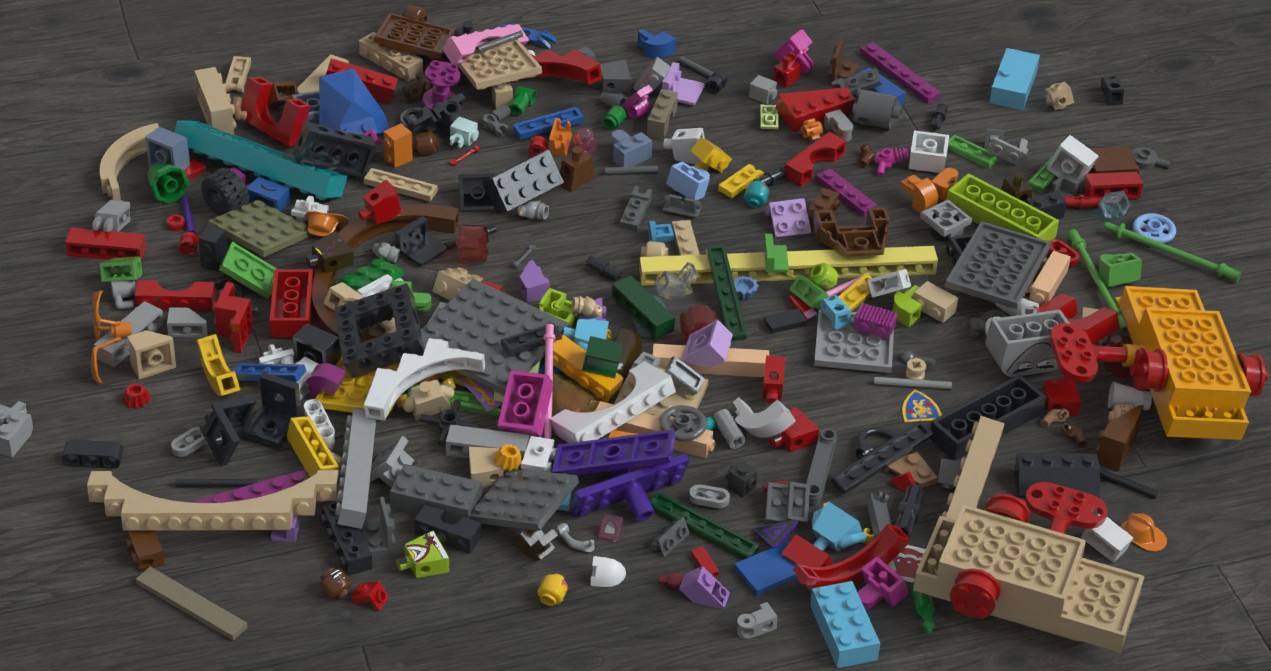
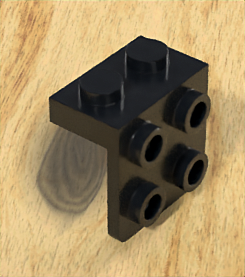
[395,216,447,266]

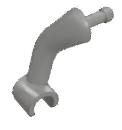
[555,523,595,552]

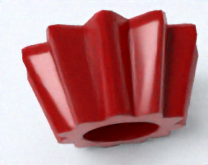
[122,383,151,409]

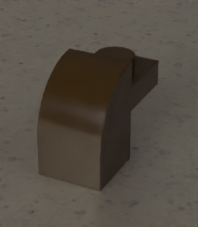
[513,529,558,561]

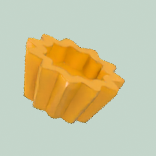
[493,444,522,471]

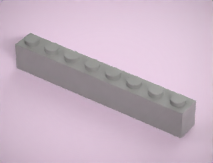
[335,408,376,529]

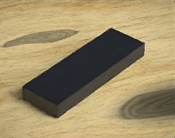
[501,323,562,356]

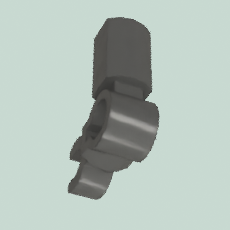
[482,104,511,137]

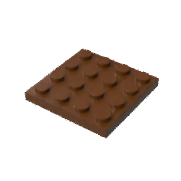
[374,13,454,60]

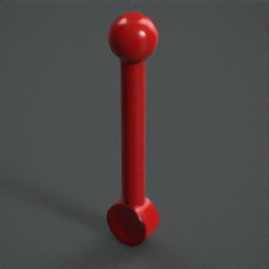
[450,145,480,167]

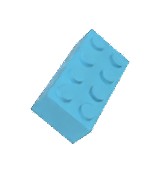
[810,581,880,668]

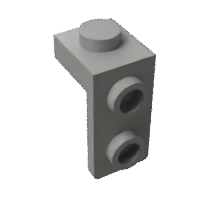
[986,137,1028,165]

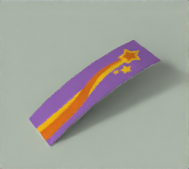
[455,374,502,412]

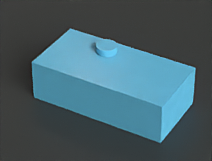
[990,48,1040,110]

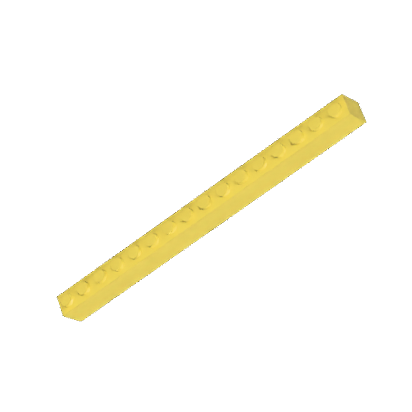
[639,246,938,286]

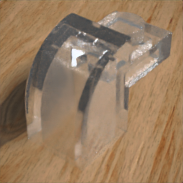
[654,262,698,300]

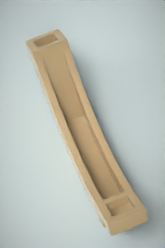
[100,123,159,201]

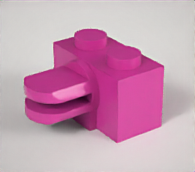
[773,29,814,74]
[857,557,908,610]

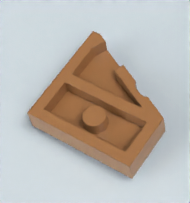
[884,452,938,489]

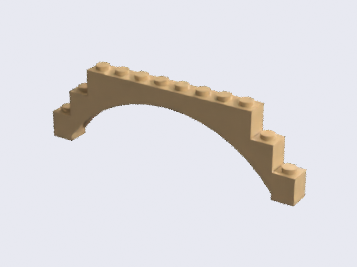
[87,470,339,531]

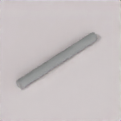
[874,377,952,390]

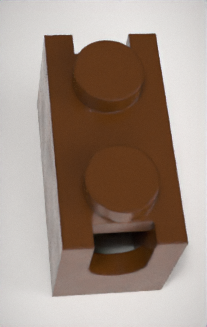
[125,530,165,572]

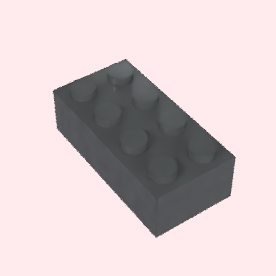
[390,464,482,524]

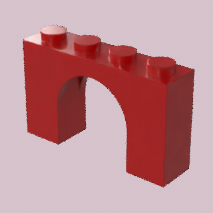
[241,77,311,147]
[1036,294,1120,344]

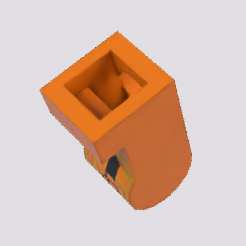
[931,168,958,201]

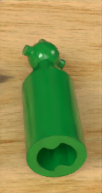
[911,581,935,634]

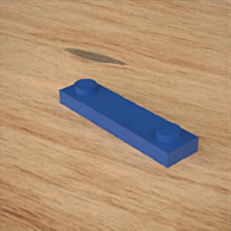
[513,107,584,140]
[233,363,307,382]

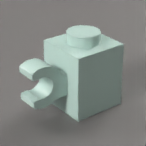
[450,117,479,148]

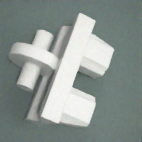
[291,196,329,223]
[259,344,294,364]

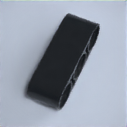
[62,440,124,469]

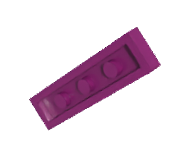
[816,168,878,217]

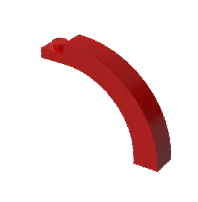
[793,524,911,592]

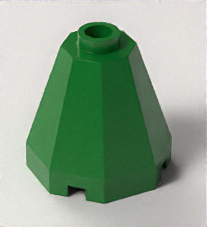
[147,164,189,204]

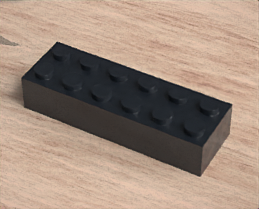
[930,374,1046,461]

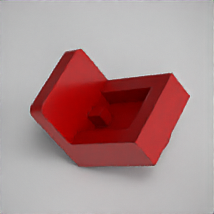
[350,581,389,611]

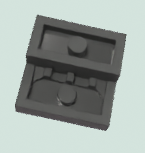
[764,482,810,524]

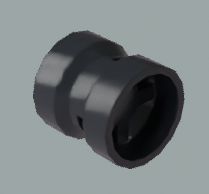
[705,71,728,94]

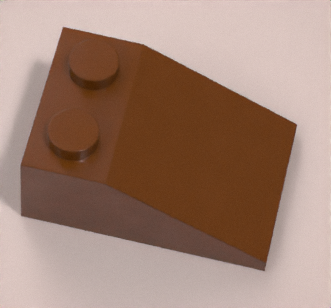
[1095,405,1144,472]

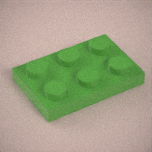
[219,242,277,299]

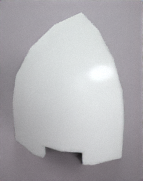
[591,556,626,587]

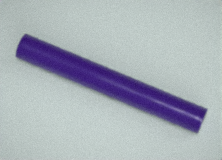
[181,196,195,233]

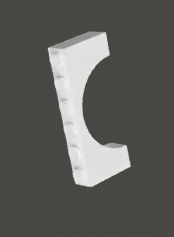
[550,361,676,443]

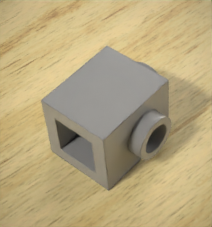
[749,75,777,104]

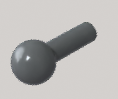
[900,351,936,367]

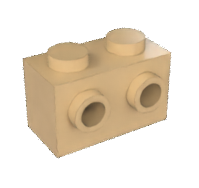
[913,281,958,323]

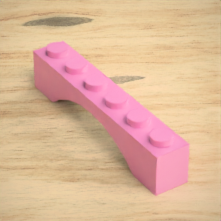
[442,24,529,64]

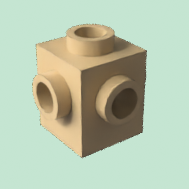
[1045,82,1074,110]

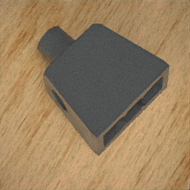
[591,60,631,93]

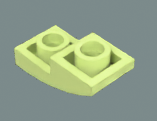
[760,105,778,129]

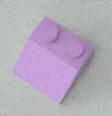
[681,320,733,368]

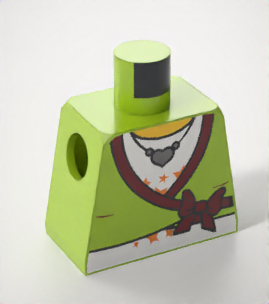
[396,531,449,578]

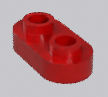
[1048,239,1079,267]

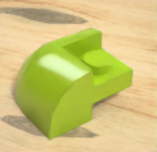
[539,288,579,329]

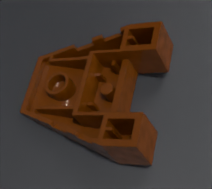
[812,207,890,257]

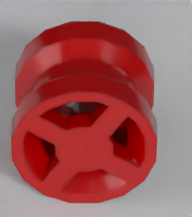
[528,136,548,156]
[179,232,199,256]

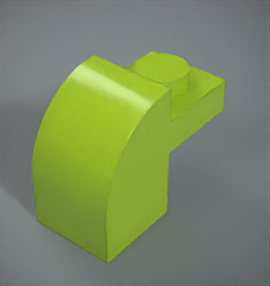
[892,285,922,327]

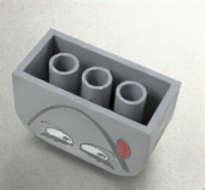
[985,310,1070,377]

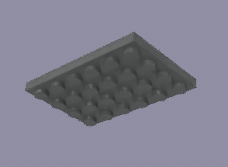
[945,221,1052,309]

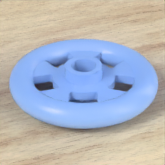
[1133,213,1176,243]

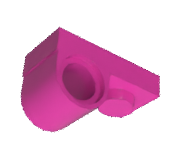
[622,85,653,120]

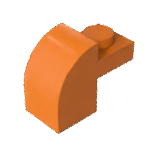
[900,174,938,213]

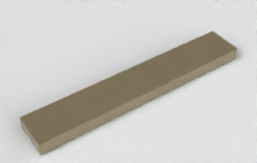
[136,566,248,641]

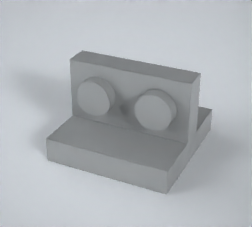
[370,436,414,488]

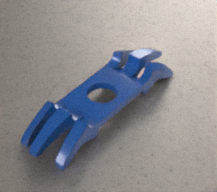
[494,22,557,50]

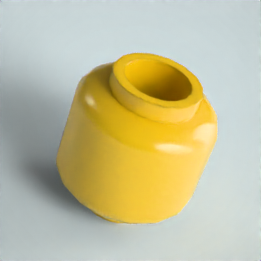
[537,574,568,606]

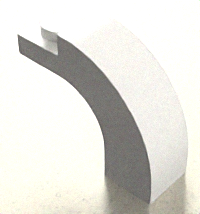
[733,397,796,438]

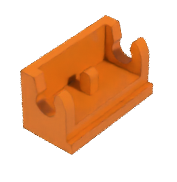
[549,118,572,157]

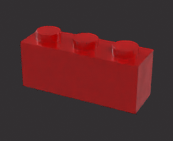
[1083,172,1143,200]

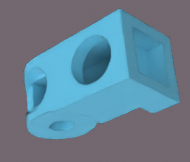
[820,295,851,330]

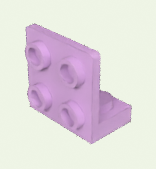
[662,62,705,105]
[765,198,811,238]

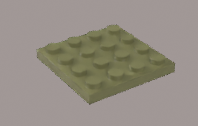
[208,200,312,257]

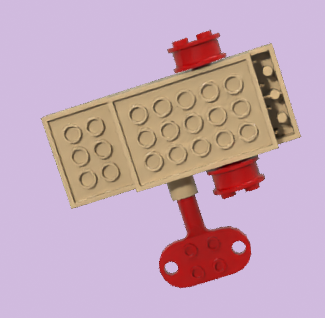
[913,482,1144,653]

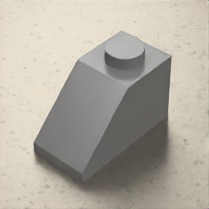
[167,308,208,338]

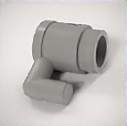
[111,280,136,310]

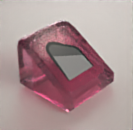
[598,514,623,542]

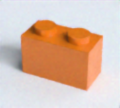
[383,123,413,168]

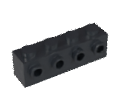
[319,501,373,576]

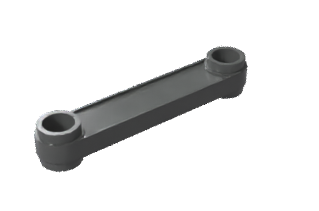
[806,429,837,506]

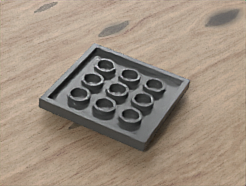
[469,469,579,531]

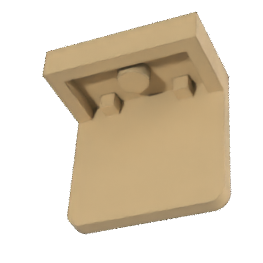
[432,267,483,301]

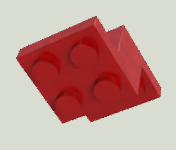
[213,282,253,353]

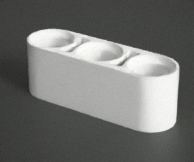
[304,399,335,451]

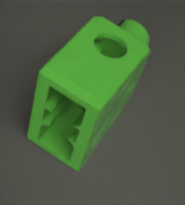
[99,257,142,282]

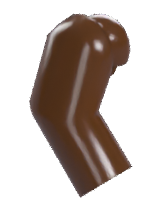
[859,144,875,167]
[1061,423,1087,447]

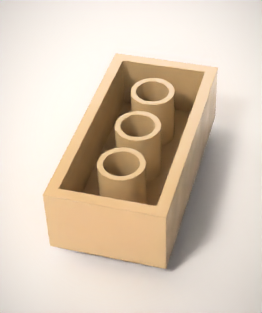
[195,67,236,135]

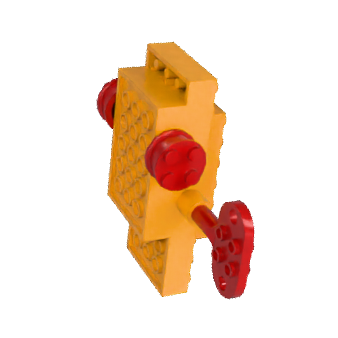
[1049,286,1268,440]

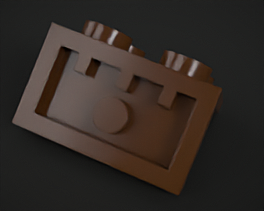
[828,39,858,85]

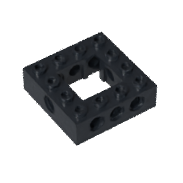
[334,283,425,379]

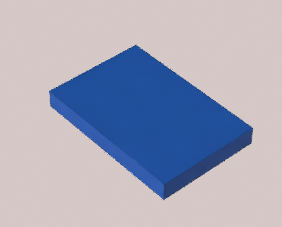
[734,541,798,595]

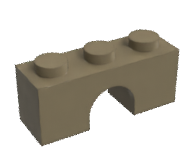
[647,89,678,140]

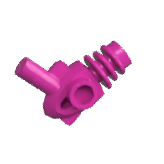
[874,147,910,177]

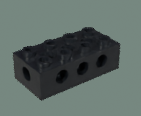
[293,121,376,178]

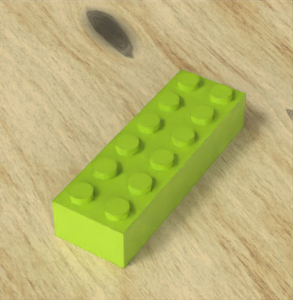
[947,174,1059,241]

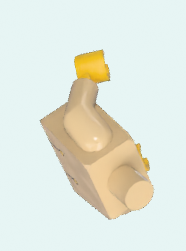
[396,377,456,421]

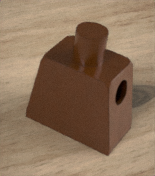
[560,146,595,192]

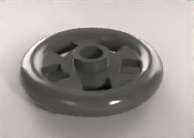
[659,405,707,441]

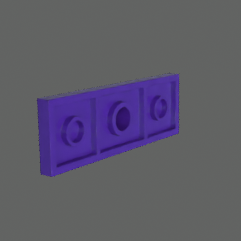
[552,430,676,478]
[570,454,689,522]

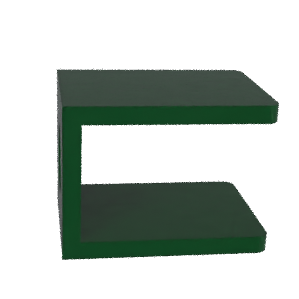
[582,336,623,378]

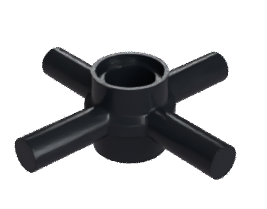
[419,400,479,446]

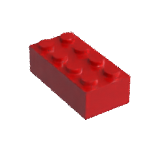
[270,269,313,338]

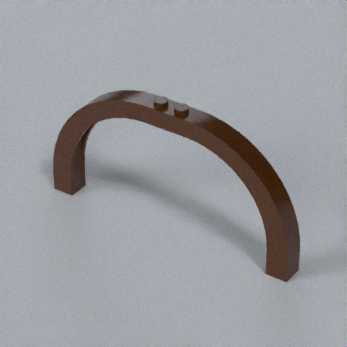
[312,204,459,350]

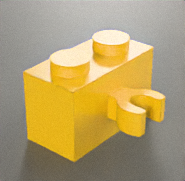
[690,137,732,173]

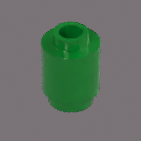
[602,105,626,130]

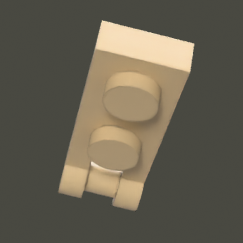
[225,56,251,93]

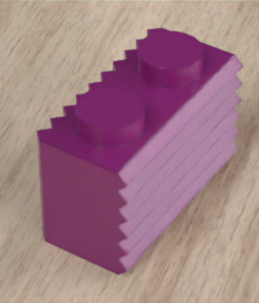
[853,303,897,339]

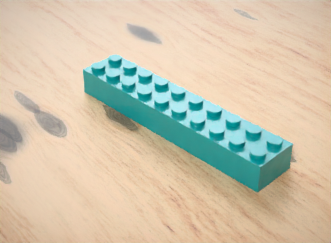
[174,121,347,200]

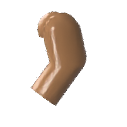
[233,97,247,121]
[1040,409,1069,428]

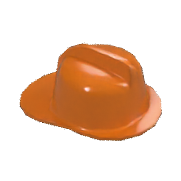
[304,211,349,237]
[1120,513,1167,552]

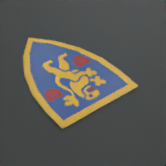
[902,390,942,422]

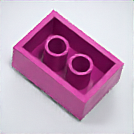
[498,370,554,438]

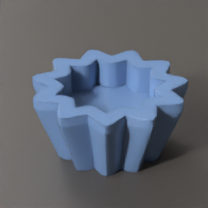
[734,276,759,300]

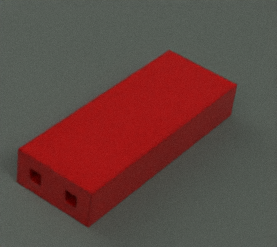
[691,547,719,577]

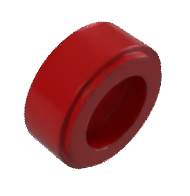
[166,214,185,231]

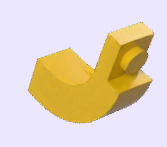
[196,334,240,396]

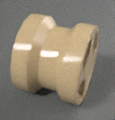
[906,358,926,380]

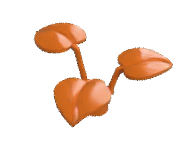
[91,291,132,383]

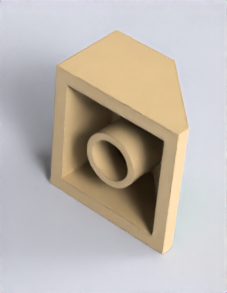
[127,331,176,379]

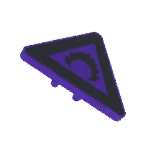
[754,519,798,549]

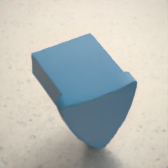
[648,221,674,242]

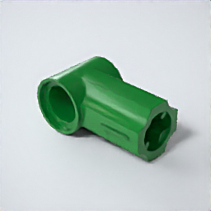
[508,86,537,117]

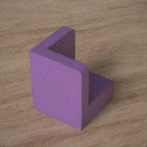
[271,515,299,542]

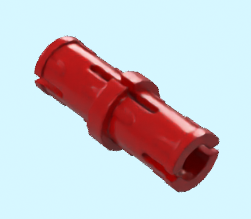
[1063,195,1101,209]

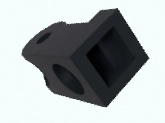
[1101,76,1125,105]

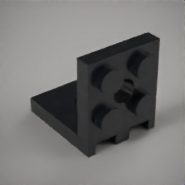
[243,372,301,449]
[199,395,257,466]

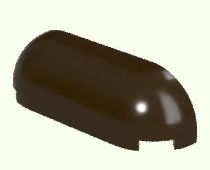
[615,328,643,382]

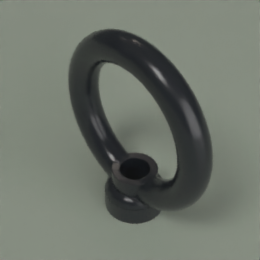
[855,427,898,460]

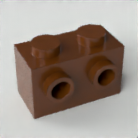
[808,188,840,227]

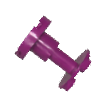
[422,60,460,111]

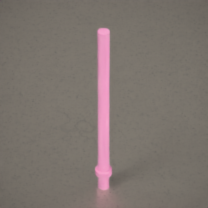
[543,324,555,439]

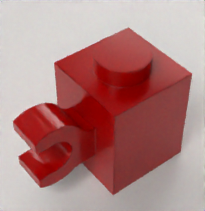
[773,52,801,88]

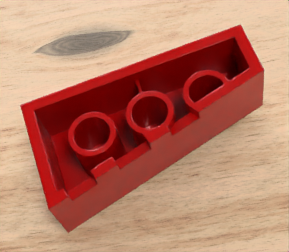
[776,87,855,132]

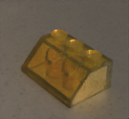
[552,372,604,413]

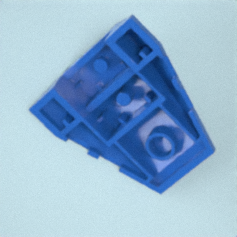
[319,69,389,135]

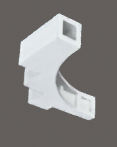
[364,338,485,421]

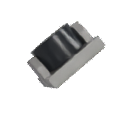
[920,200,972,241]

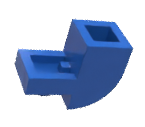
[637,29,676,59]

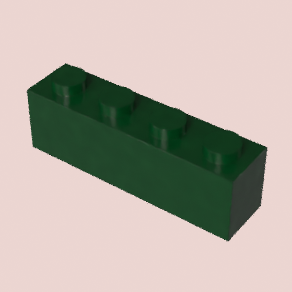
[612,275,675,340]

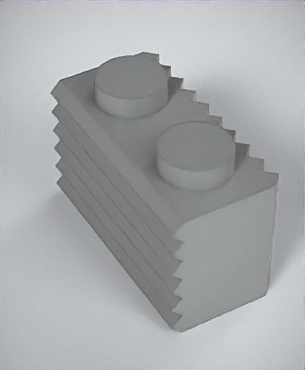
[633,57,670,95]

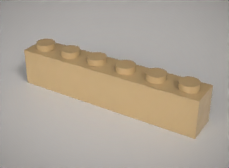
[942,416,1004,520]

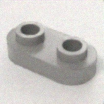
[171,427,207,457]
[689,485,730,508]

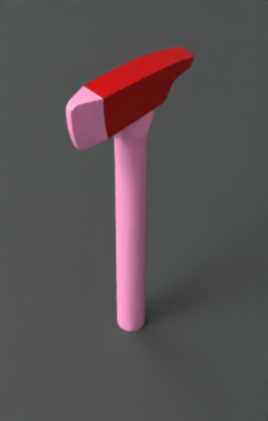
[789,276,861,320]

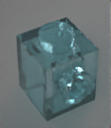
[1098,191,1131,218]

